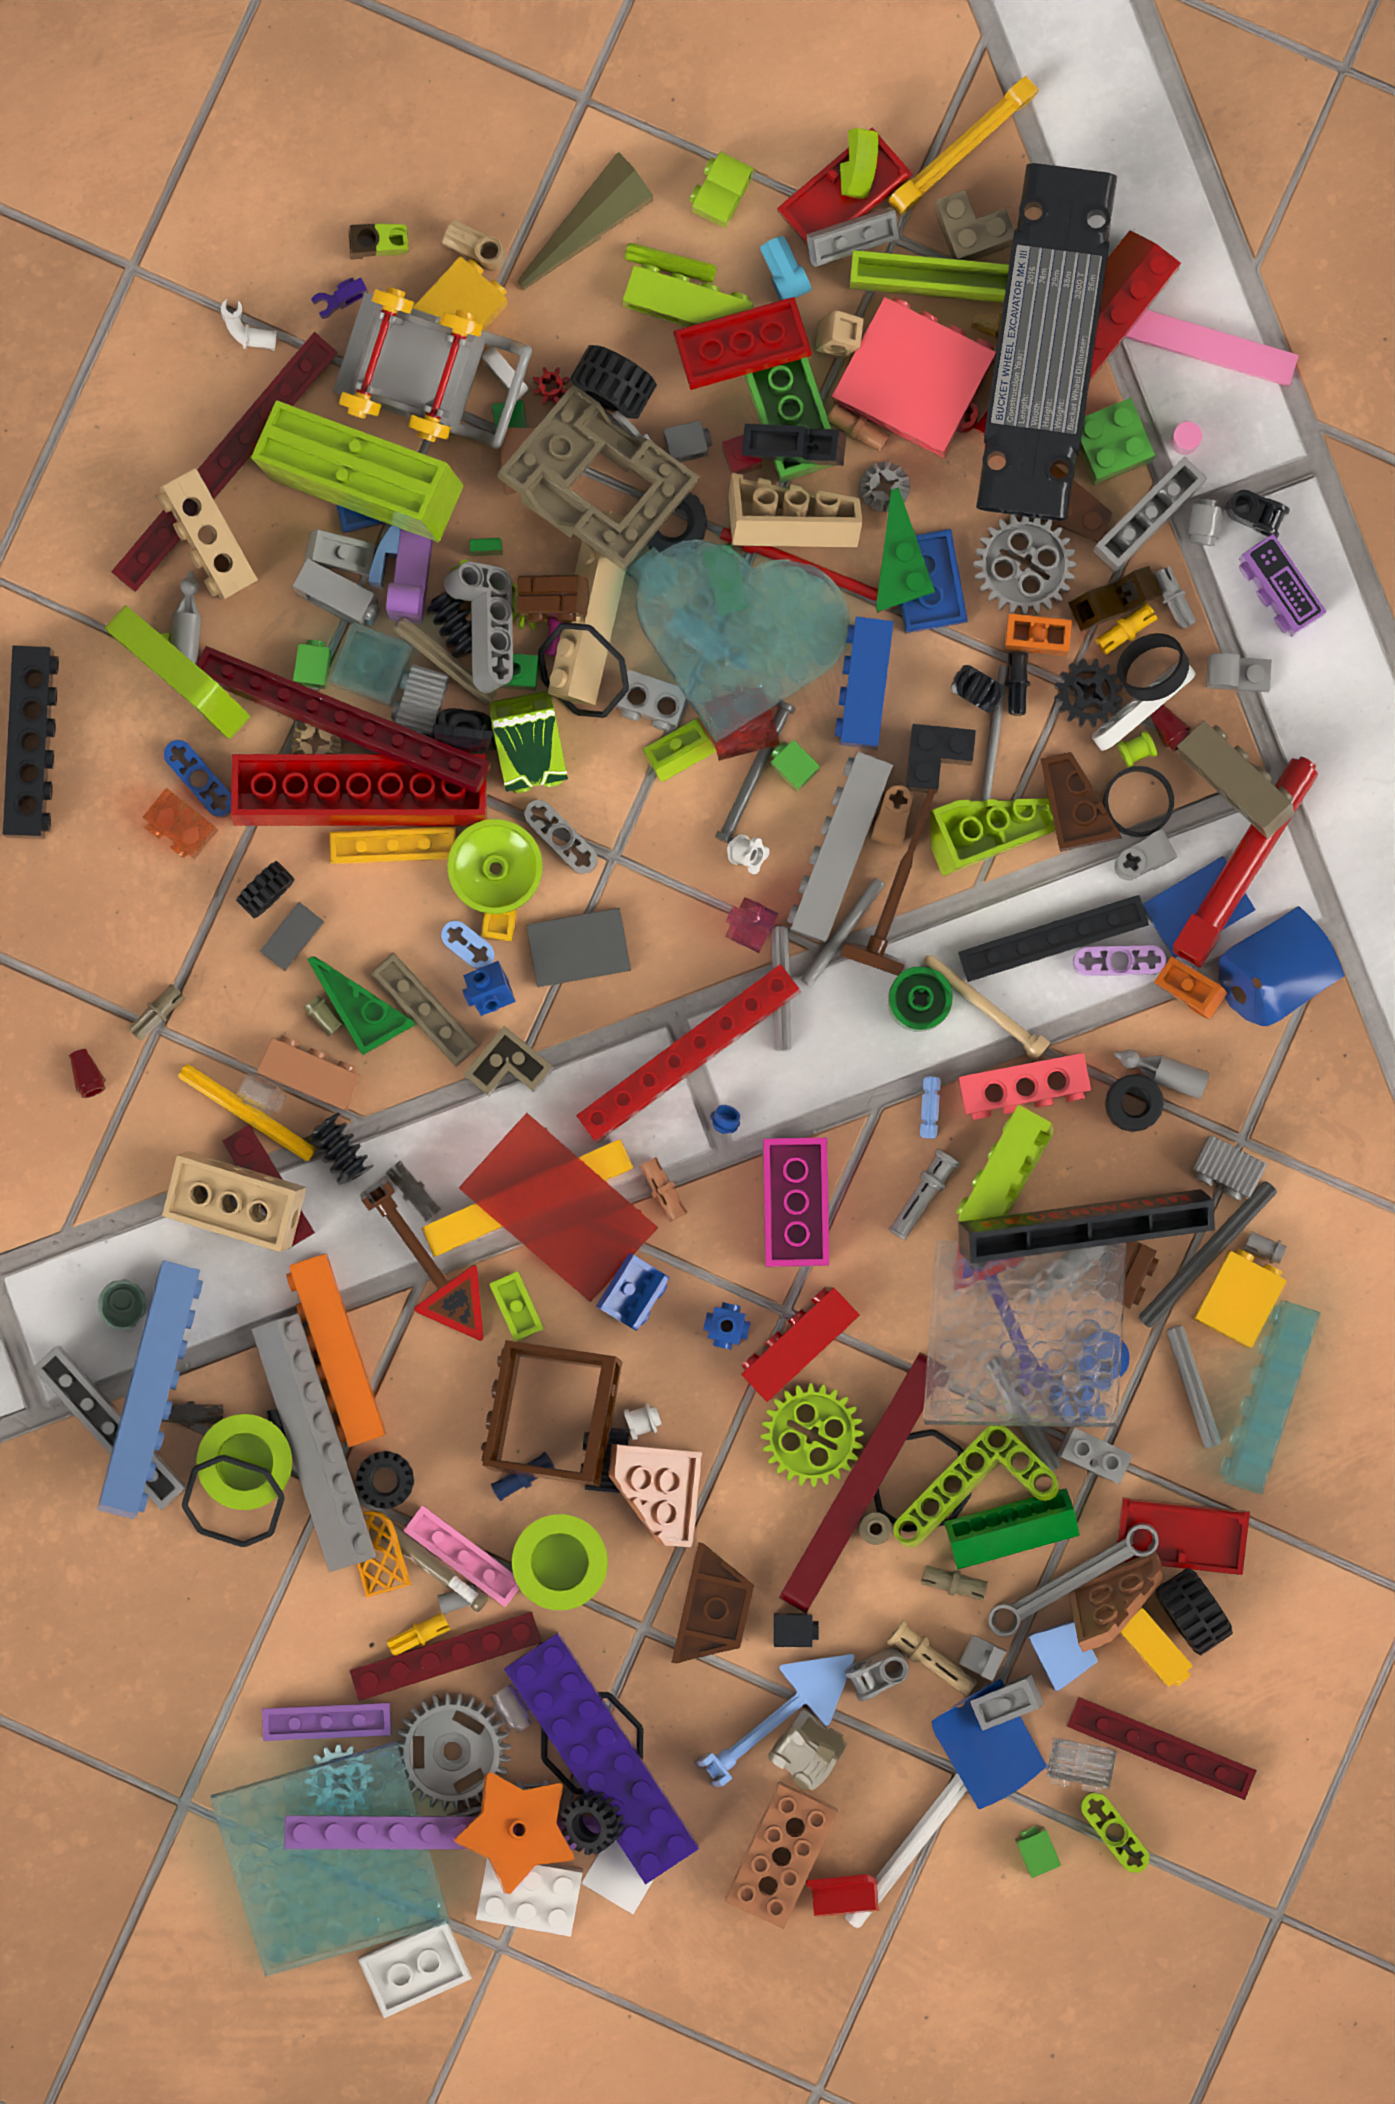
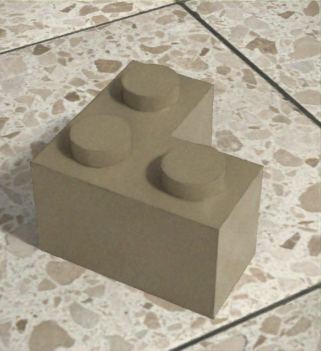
[934,190,1014,261]
[463,1026,554,1097]

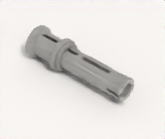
[888,1148,961,1241]

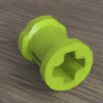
[1117,730,1158,768]

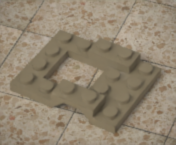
[497,385,699,571]

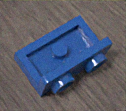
[596,1252,670,1331]

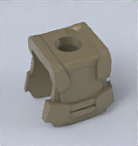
[768,1710,847,1790]

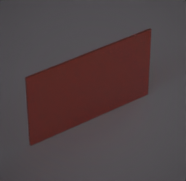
[458,1112,658,1302]

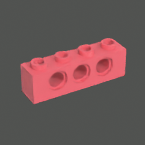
[957,1053,1091,1120]

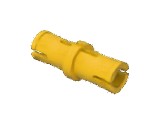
[1095,603,1158,656]

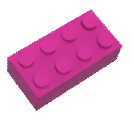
[763,1138,830,1267]

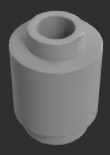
[1188,499,1224,546]

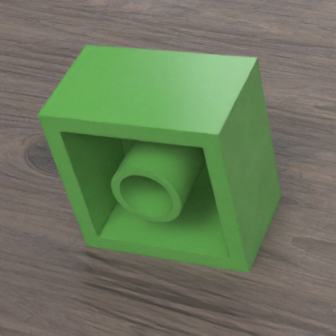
[1079,398,1155,485]

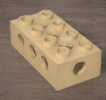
[157,468,258,599]
[162,1151,307,1252]

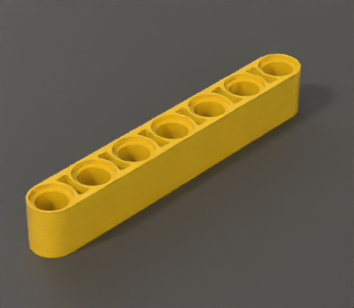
[421,1139,634,1257]

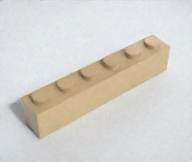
[547,511,626,705]

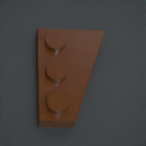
[1040,465,1113,543]
[1041,752,1122,852]

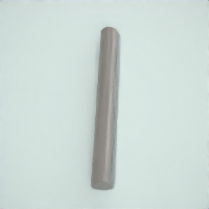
[801,878,885,987]

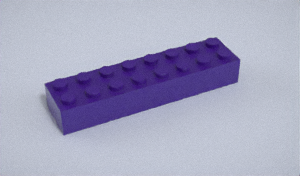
[504,1632,699,1885]

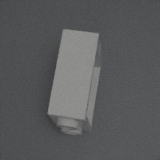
[293,558,380,630]
[1056,1426,1133,1484]

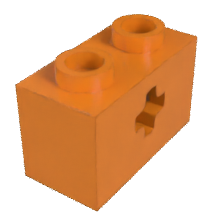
[1004,614,1072,657]

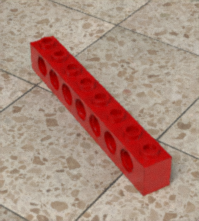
[576,964,802,1143]

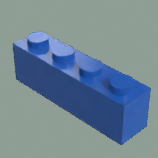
[835,617,894,750]

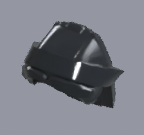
[430,708,496,754]

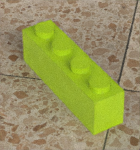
[623,264,754,327]

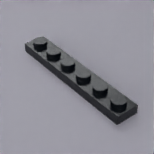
[958,895,1149,983]

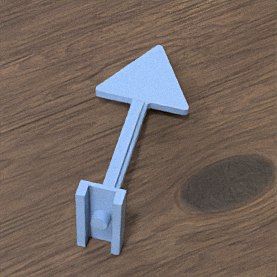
[694,1654,855,1788]

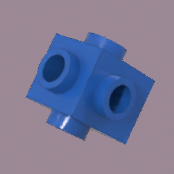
[462,961,516,1016]
[703,1302,750,1350]

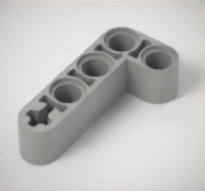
[444,562,513,693]

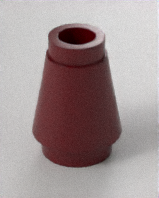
[1149,704,1191,752]
[69,1049,106,1098]

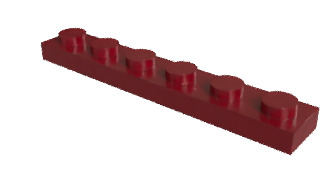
[350,1612,542,1701]
[1066,1696,1257,1800]

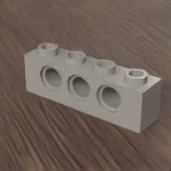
[1093,456,1207,573]

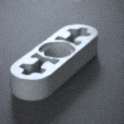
[524,800,598,874]

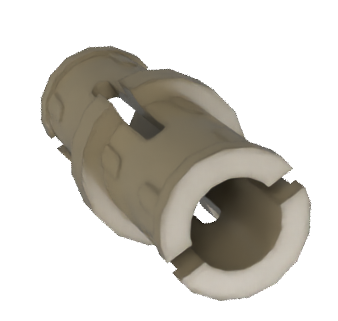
[921,1565,988,1601]

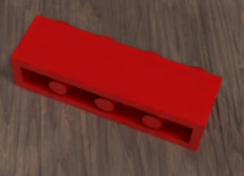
[741,1287,860,1402]

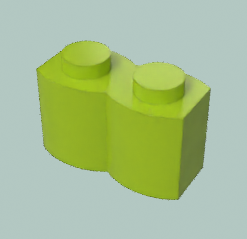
[689,151,754,229]

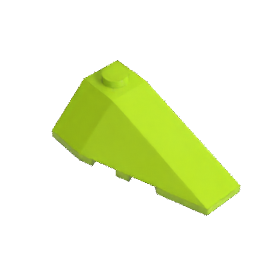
[930,798,1055,877]

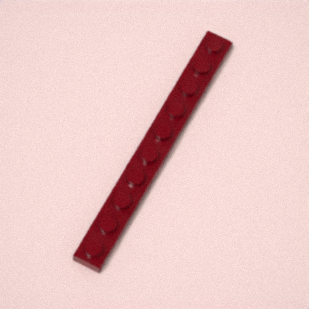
[111,332,338,592]
[196,646,491,793]

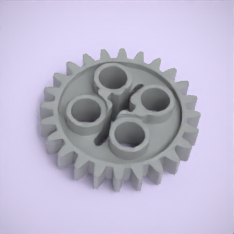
[973,515,1076,615]

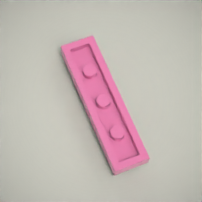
[404,1505,520,1607]

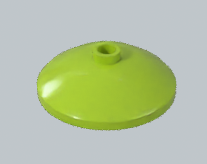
[447,819,543,914]

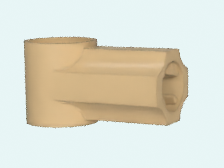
[442,219,506,271]

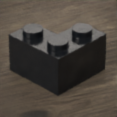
[906,724,976,794]

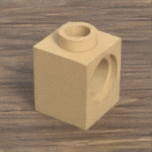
[815,310,864,359]

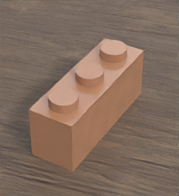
[257,1035,361,1111]

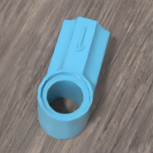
[760,236,812,300]

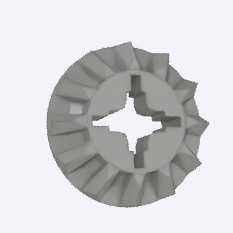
[860,461,910,512]

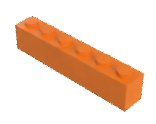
[286,1254,387,1447]

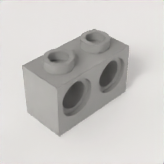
[617,670,689,731]

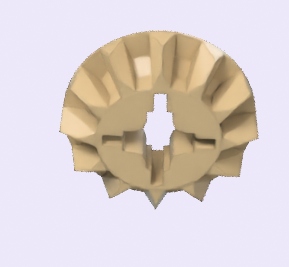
[291,722,342,754]

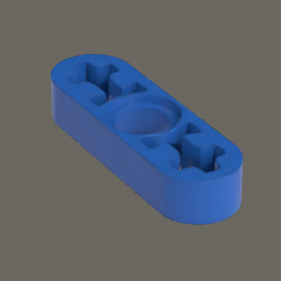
[164,740,231,818]

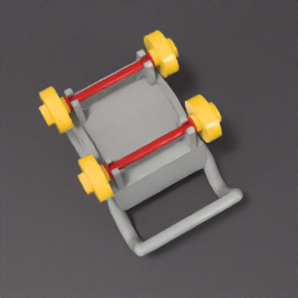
[333,286,532,449]

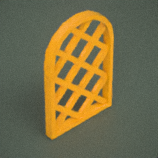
[357,1510,411,1597]

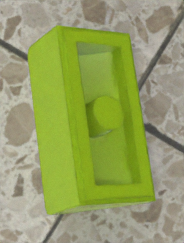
[642,718,715,782]

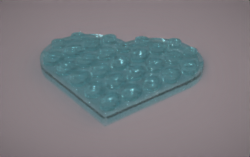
[636,540,850,743]

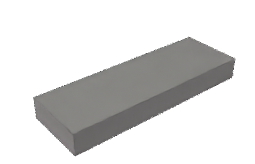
[807,207,899,267]

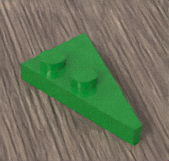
[876,487,935,613]
[307,956,416,1056]

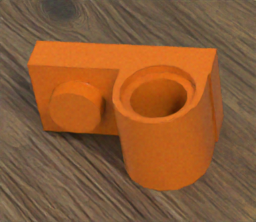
[1154,956,1228,1020]

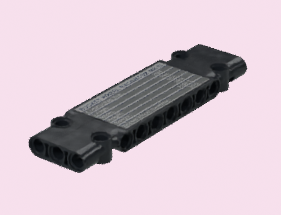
[976,163,1117,521]

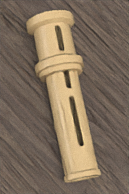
[886,1620,977,1697]

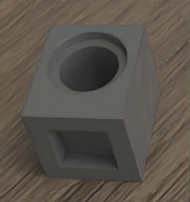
[664,420,713,463]

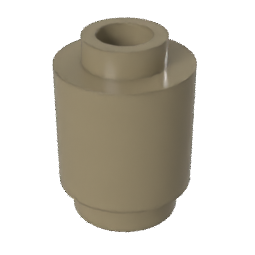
[859,1512,892,1545]

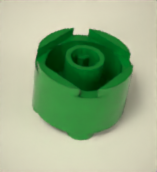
[888,967,953,1032]

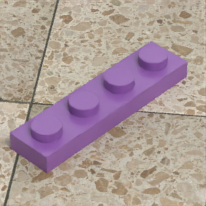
[262,1702,392,1741]

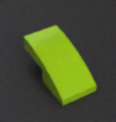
[840,127,878,199]

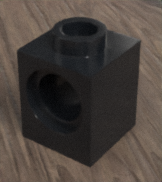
[774,1613,819,1647]

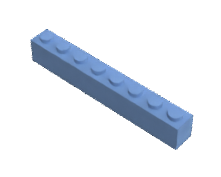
[97,1260,203,1519]

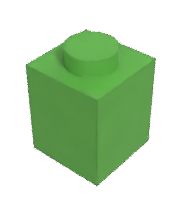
[293,640,332,689]
[771,740,820,792]
[1015,1825,1061,1878]

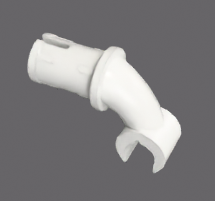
[221,299,277,351]

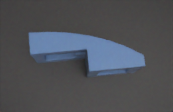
[368,525,401,588]

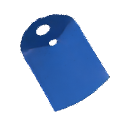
[1218,906,1345,1026]
[931,1679,1047,1810]

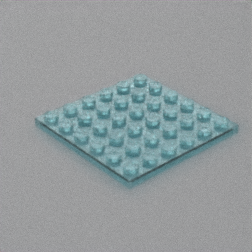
[210,1741,450,1977]

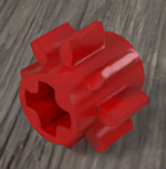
[532,367,570,406]

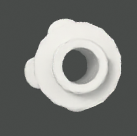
[727,834,770,874]
[624,1402,662,1441]

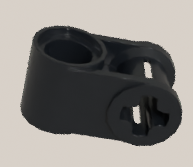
[1226,490,1290,539]

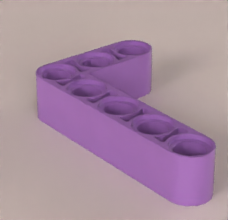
[386,529,433,624]

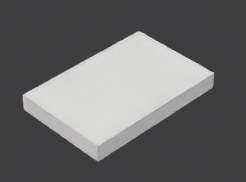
[358,1919,472,2018]

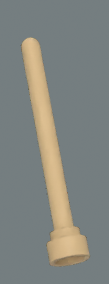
[924,955,1051,1062]

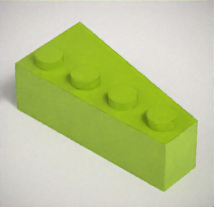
[956,1104,1055,1222]

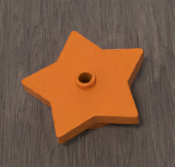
[453,1772,574,1894]

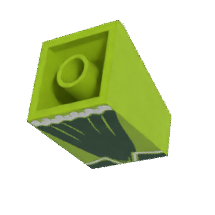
[489,690,568,793]

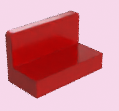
[806,1874,879,1917]

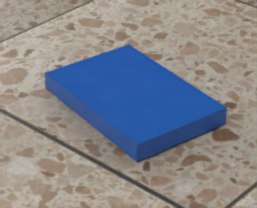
[900,529,968,634]
[1143,856,1256,958]

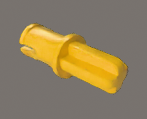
[387,1612,450,1655]

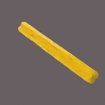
[178,1064,316,1161]

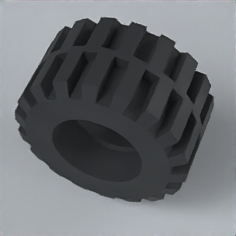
[570,345,657,419]
[1156,1567,1233,1656]

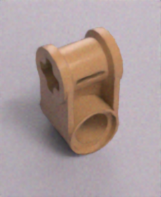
[870,785,913,848]

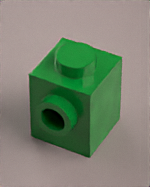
[500,654,539,691]

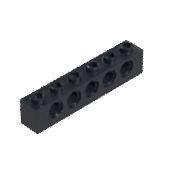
[3,646,59,839]

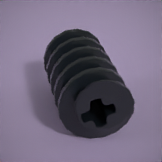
[426,591,472,658]
[309,1113,374,1184]

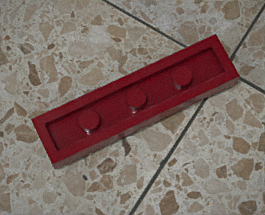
[222,1125,315,1250]

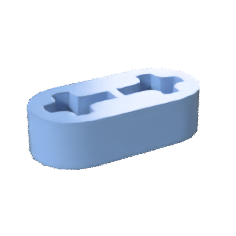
[441,921,495,969]

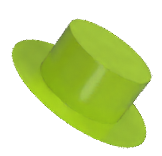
[196,1414,292,1510]
[512,1514,608,1610]

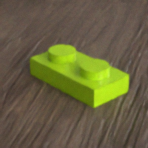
[489,1271,544,1342]

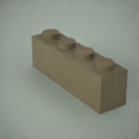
[1177,720,1295,839]

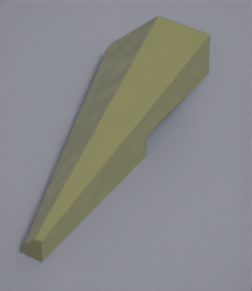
[517,152,653,290]

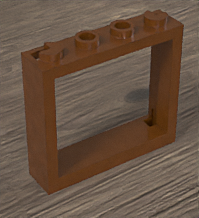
[481,1340,623,1487]

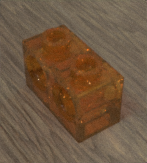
[143,788,218,859]

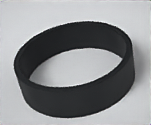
[1117,633,1189,701]
[1103,766,1174,837]

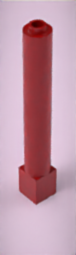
[1173,756,1318,969]

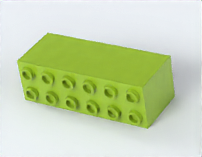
[251,400,464,542]

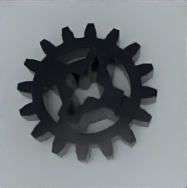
[1054,658,1123,728]

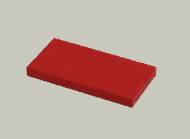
[673,296,812,390]

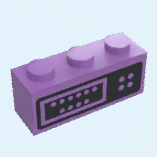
[1239,534,1327,637]

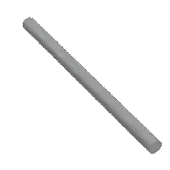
[981,665,1008,801]

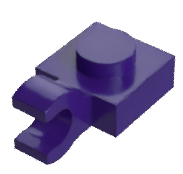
[311,277,368,319]

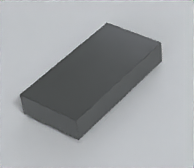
[260,902,324,971]

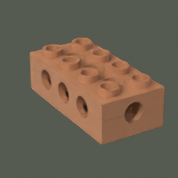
[725,1781,838,1929]

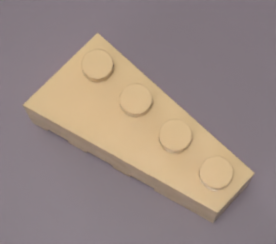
[728,473,863,547]

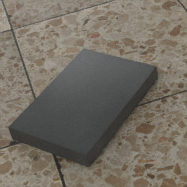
[527,908,631,988]

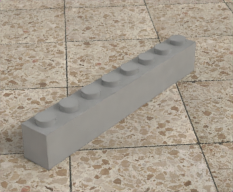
[252,1314,376,1572]

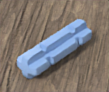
[920,1076,941,1139]

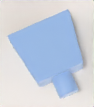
[1027,1620,1098,1691]

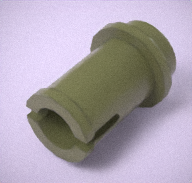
[304,996,344,1037]

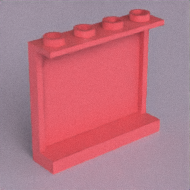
[832,297,996,459]

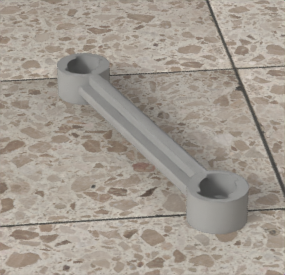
[988,1522,1158,1636]

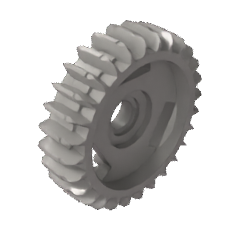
[393,1692,511,1811]

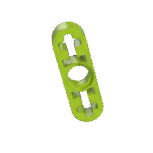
[1080,1792,1149,1873]

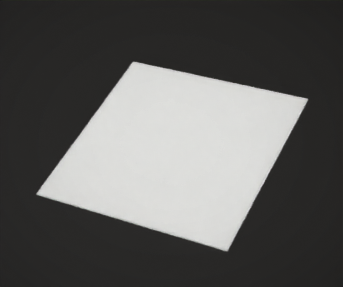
[581,1841,654,1914]

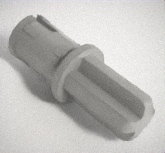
[1153,566,1196,629]

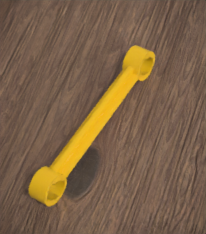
[888,76,1039,216]

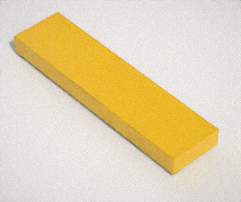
[329,827,456,864]

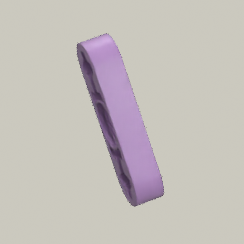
[1073,945,1166,976]

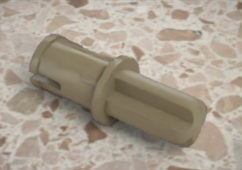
[129,984,186,1040]

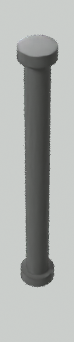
[715,700,795,844]

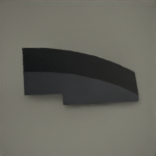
[742,424,847,466]

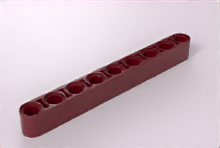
[779,1352,947,1614]

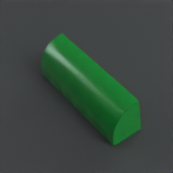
[944,1488,1080,1570]

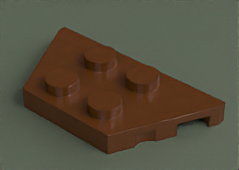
[671,1542,754,1664]

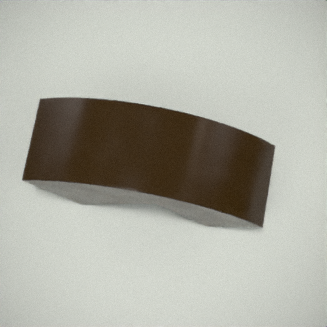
[1068,566,1162,631]

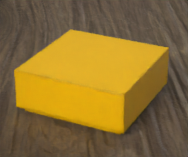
[481,910,517,942]

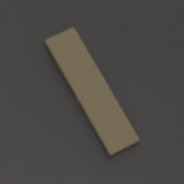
[370,952,479,1067]

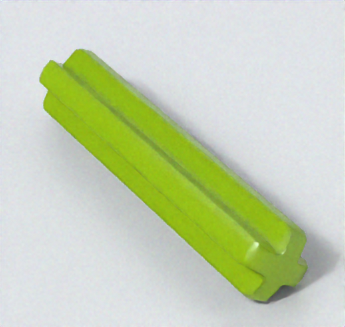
[625,243,717,282]

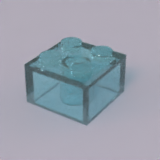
[330,622,414,708]

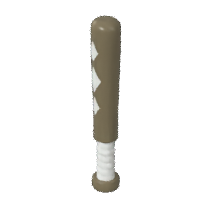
[382,1523,488,1612]

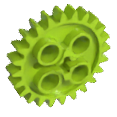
[761,1383,864,1487]

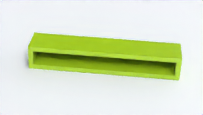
[849,250,1009,303]

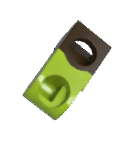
[348,223,409,260]

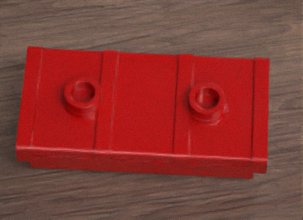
[777,127,913,246]
[1117,1497,1250,1575]

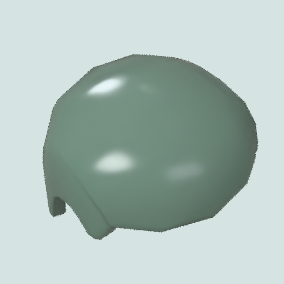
[98,1279,146,1330]

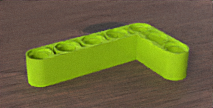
[104,605,251,740]
[893,1424,1059,1548]

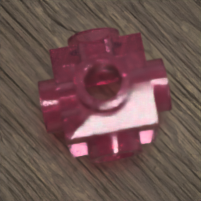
[725,897,779,953]

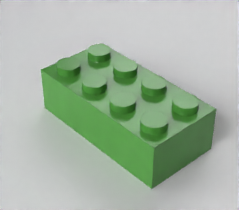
[744,357,832,483]

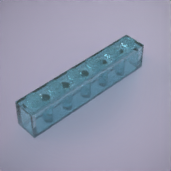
[1220,1300,1321,1495]

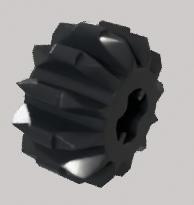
[951,665,1006,713]

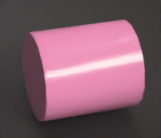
[1171,421,1202,455]

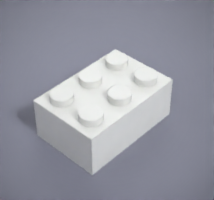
[476,1858,583,1937]

